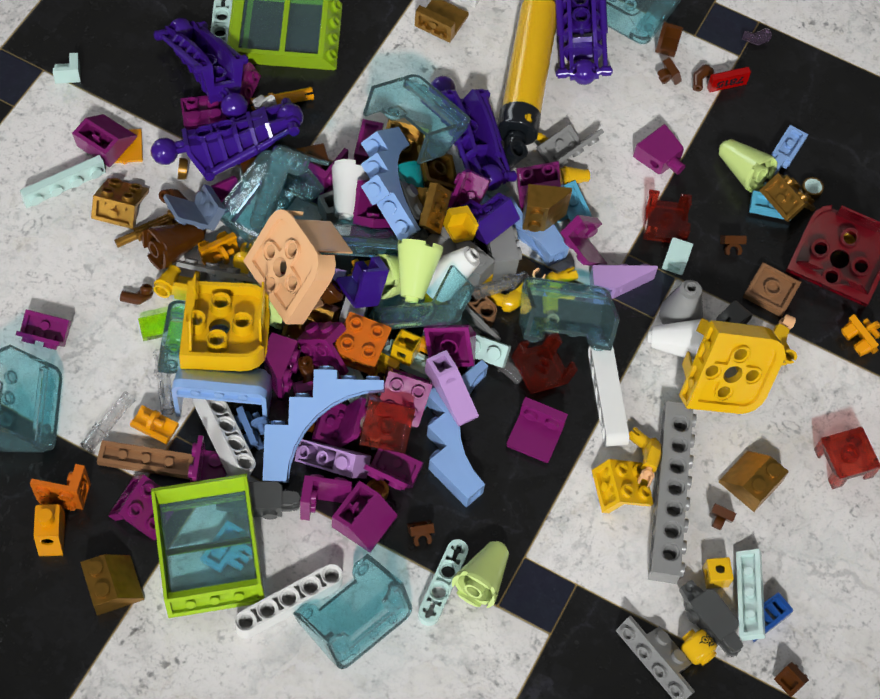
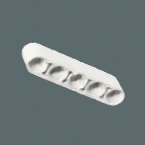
[588,344,629,447]
[192,398,256,478]
[234,564,343,639]

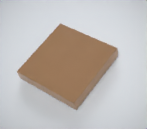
[743,262,801,318]

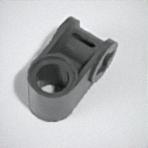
[716,300,753,324]

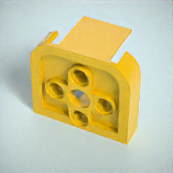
[179,274,270,371]
[679,318,785,414]

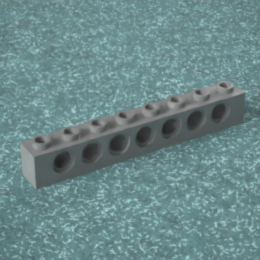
[648,401,697,584]

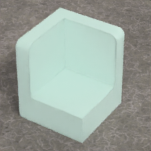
[53,53,81,84]
[662,238,693,276]

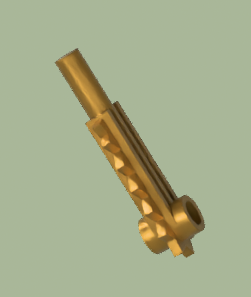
[114,210,178,248]

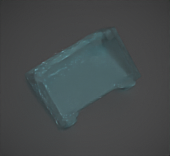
[293,554,412,669]

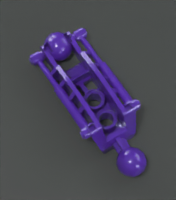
[555,0,613,85]
[153,18,248,119]
[430,75,517,191]
[150,98,304,181]

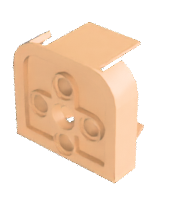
[243,209,353,324]

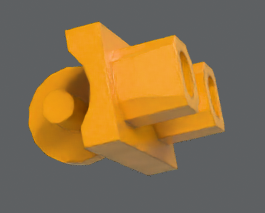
[198,231,240,265]
[841,314,880,357]
[130,405,179,444]

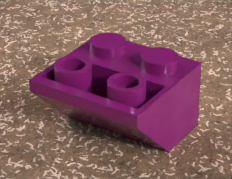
[180,96,227,130]
[72,114,137,167]
[517,161,564,212]
[264,332,301,399]
[332,481,398,553]

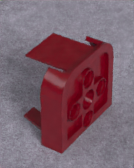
[786,205,880,307]

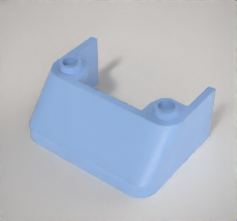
[171,366,272,419]

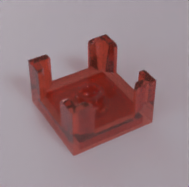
[643,190,692,243]
[511,333,578,394]
[359,393,415,454]
[814,426,880,489]

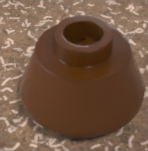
[320,278,344,305]

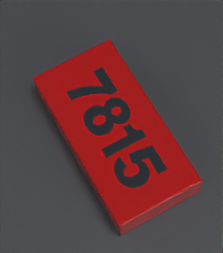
[707,67,751,93]

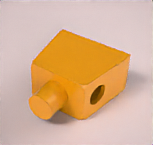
[34,504,65,556]

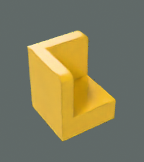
[443,205,479,243]
[172,271,200,301]

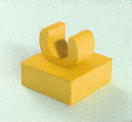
[375,353,400,382]

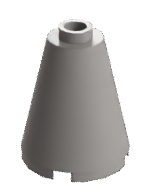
[659,280,703,324]

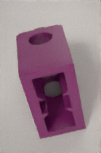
[633,124,685,175]

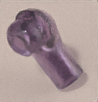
[742,28,772,45]

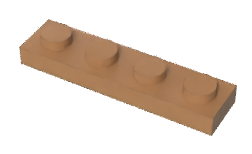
[97,440,194,480]

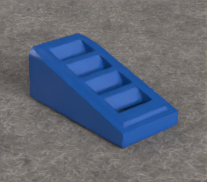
[752,592,793,642]

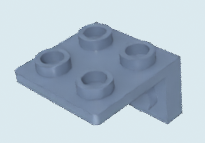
[163,184,226,231]

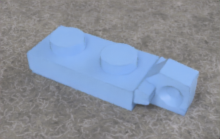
[771,125,808,176]

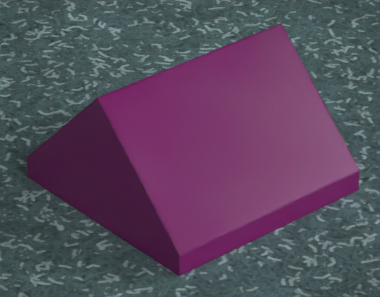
[424,325,476,367]

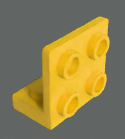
[592,459,654,513]

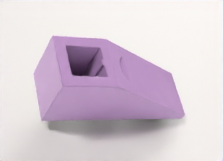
[589,264,658,299]
[425,350,479,427]
[294,439,371,478]

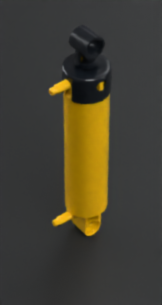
[497,0,556,167]

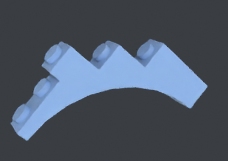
[361,127,421,241]
[445,194,569,266]
[426,360,488,507]
[263,366,385,483]

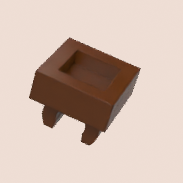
[657,57,682,85]
[720,236,747,255]
[710,503,737,530]
[407,520,435,546]
[774,662,809,697]

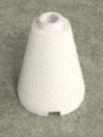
[332,159,370,223]
[426,246,480,302]
[648,319,709,361]

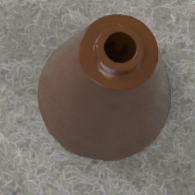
[142,223,206,270]

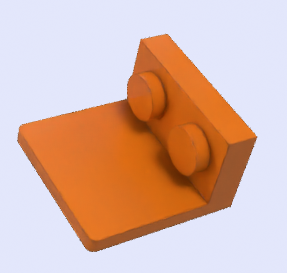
[334,312,391,376]
[30,464,91,511]

